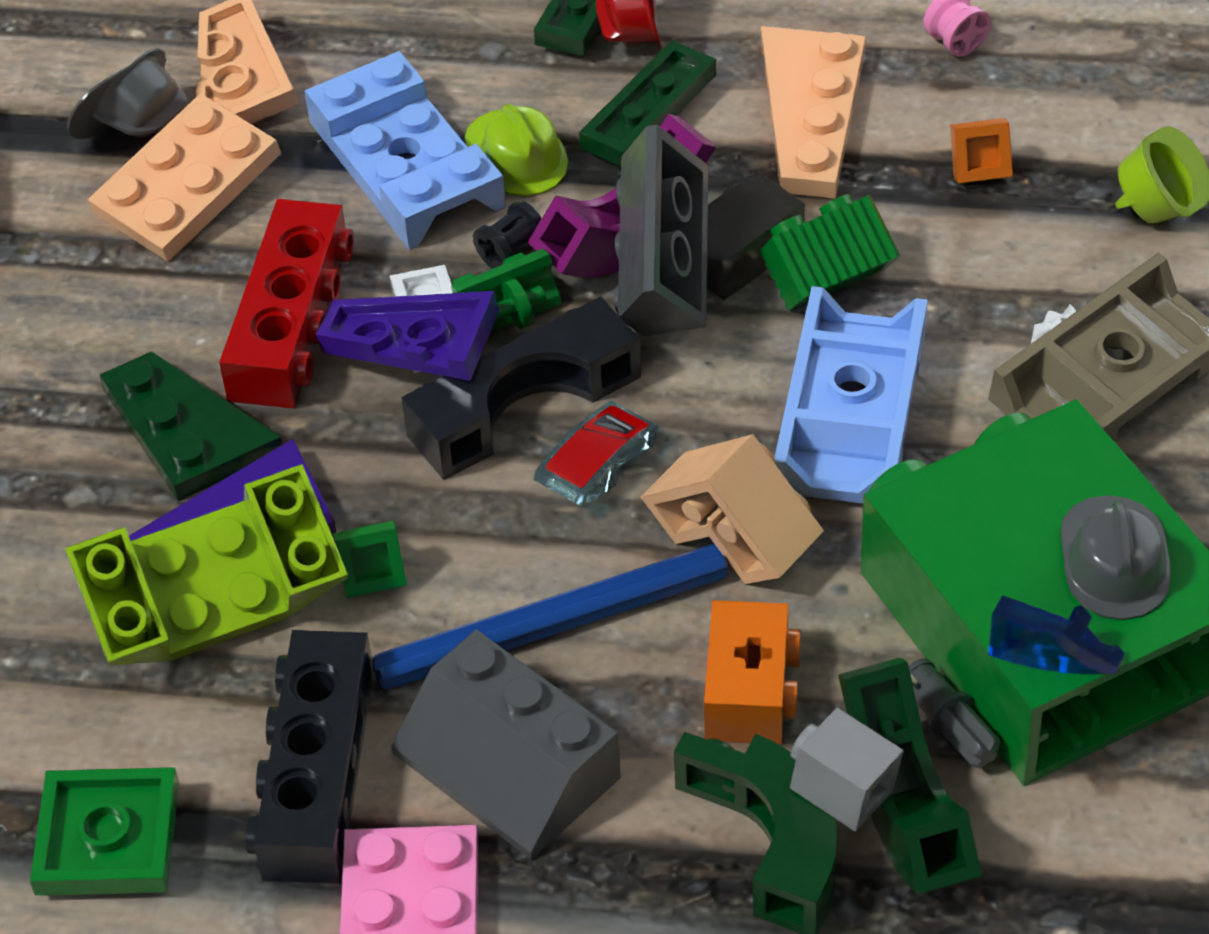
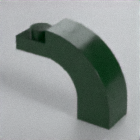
[838,657,982,894]
[674,732,837,934]

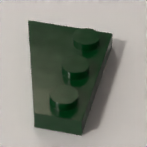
[99,351,282,501]

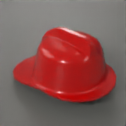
[596,0,662,51]

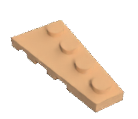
[761,26,866,199]

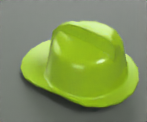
[464,103,568,197]
[1115,126,1209,223]

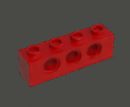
[219,199,354,409]

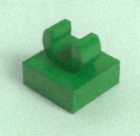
[333,521,407,598]

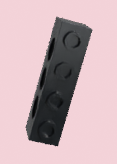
[246,630,374,884]

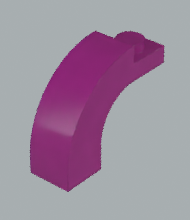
[528,114,716,278]

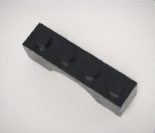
[401,296,641,480]

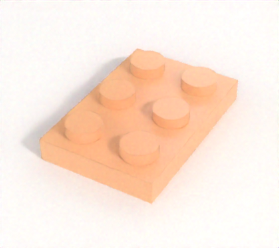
[87,93,281,262]

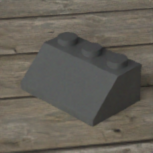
[614,124,708,336]
[391,629,621,860]

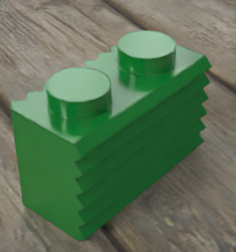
[760,194,900,311]

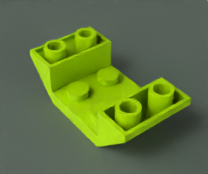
[65,464,348,665]

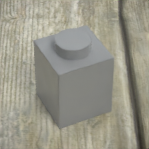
[790,708,904,832]

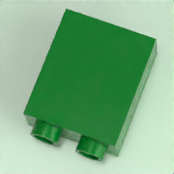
[861,399,1209,786]

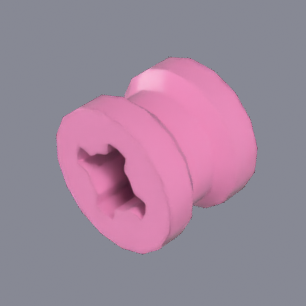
[923,0,991,57]

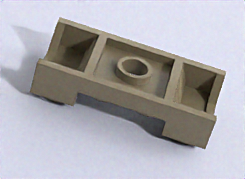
[988,252,1209,442]

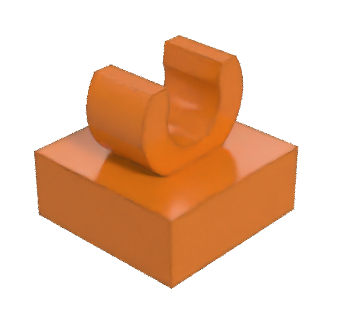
[950,118,1013,183]

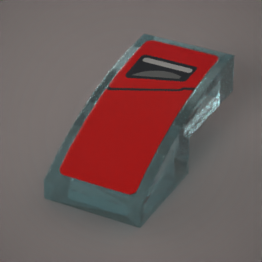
[534,401,659,507]

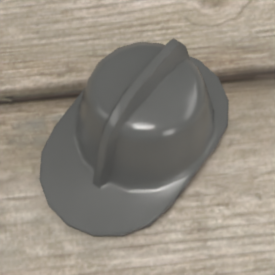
[67,48,188,140]
[1061,495,1171,620]

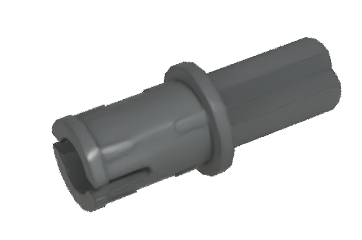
[909,659,1001,768]

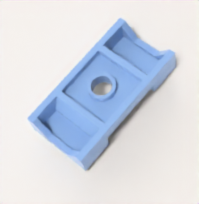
[304,51,506,250]
[774,286,928,503]

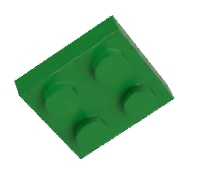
[30,767,179,896]

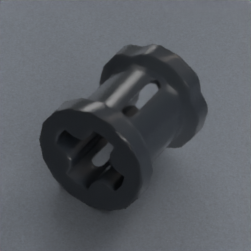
[473,201,542,269]

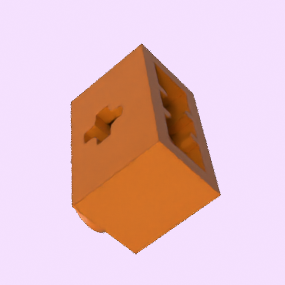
[704,600,801,745]

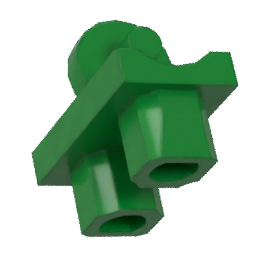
[451,248,562,333]

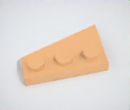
[196,0,299,124]

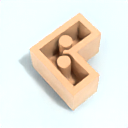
[641,434,824,584]

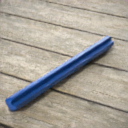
[372,544,728,690]

